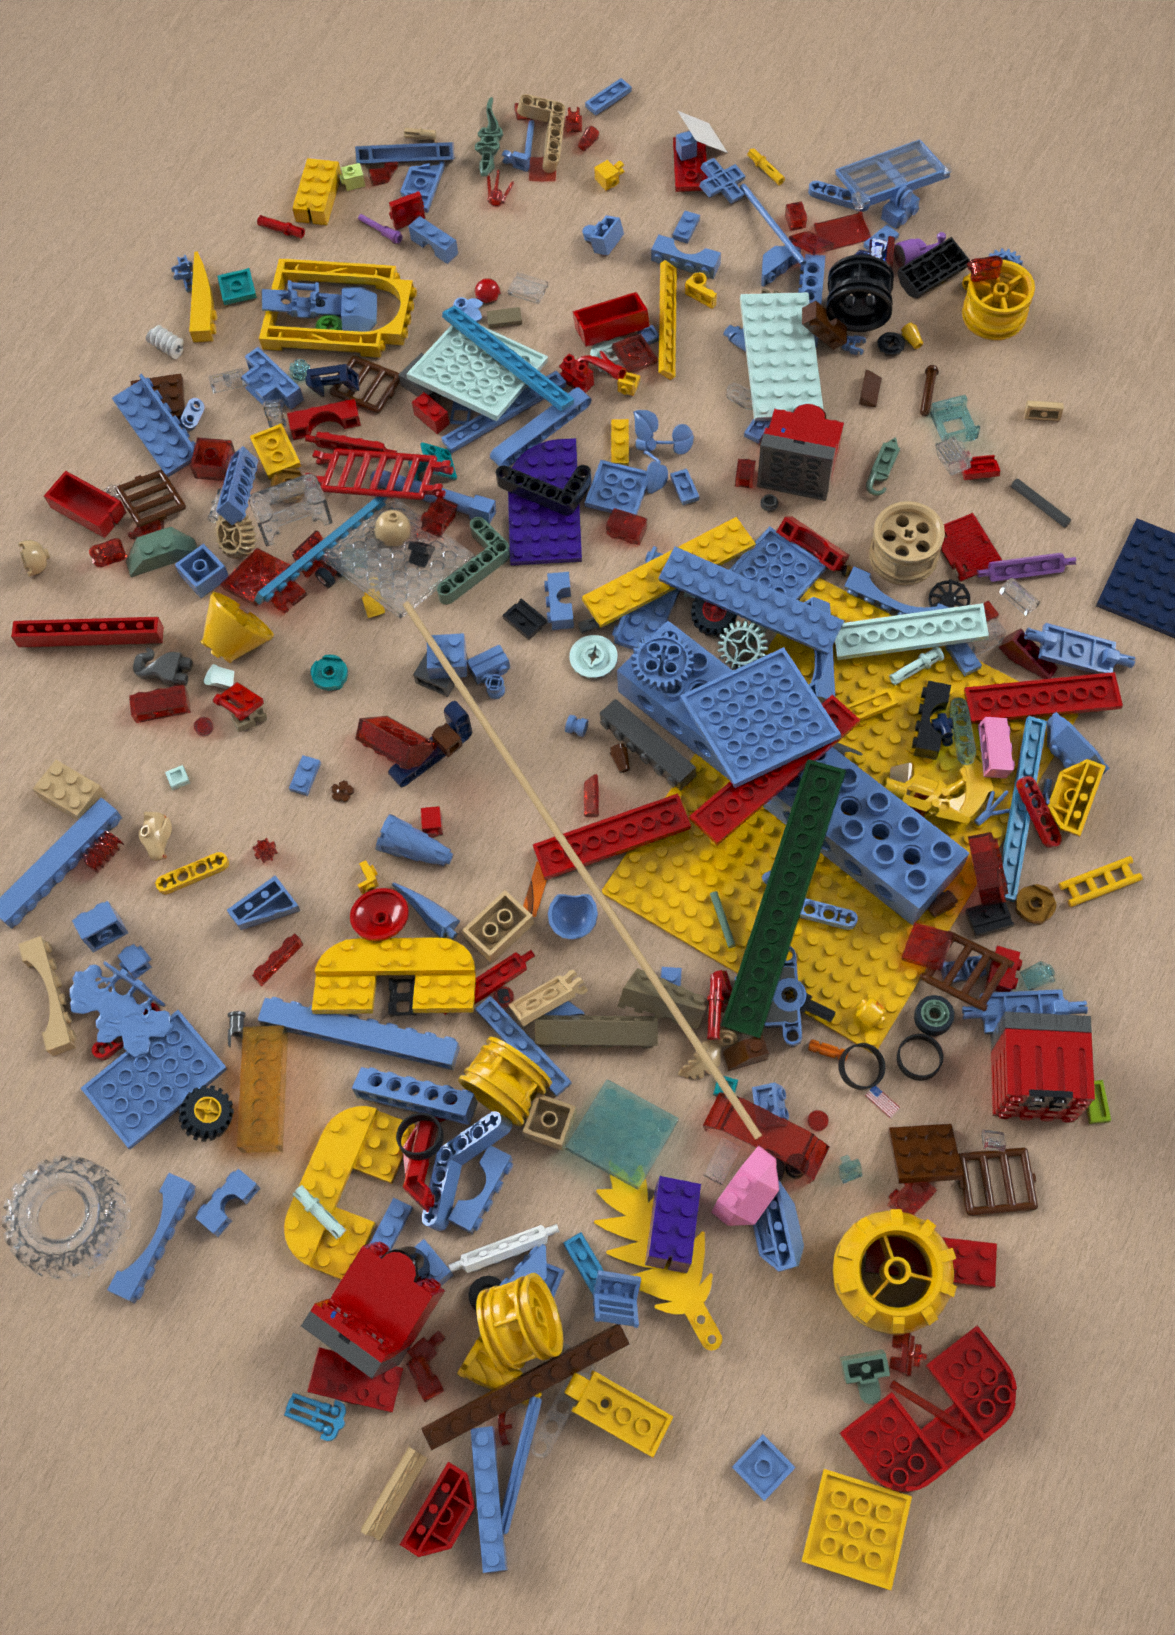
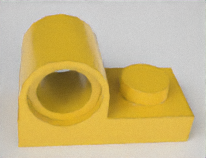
[685,273,717,309]

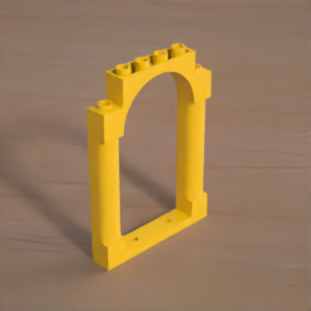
[259,258,417,358]

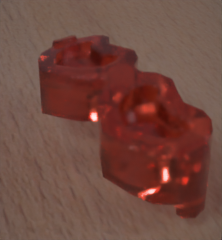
[498,1409,512,1446]

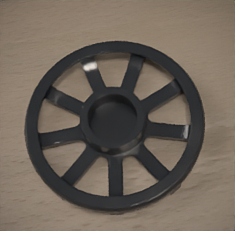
[928,579,971,608]

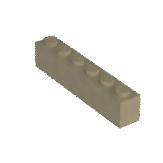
[535,1015,658,1049]

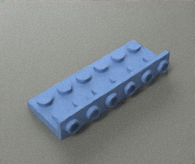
[112,373,200,477]
[612,546,681,650]

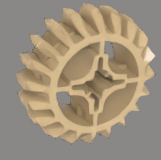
[214,515,257,559]

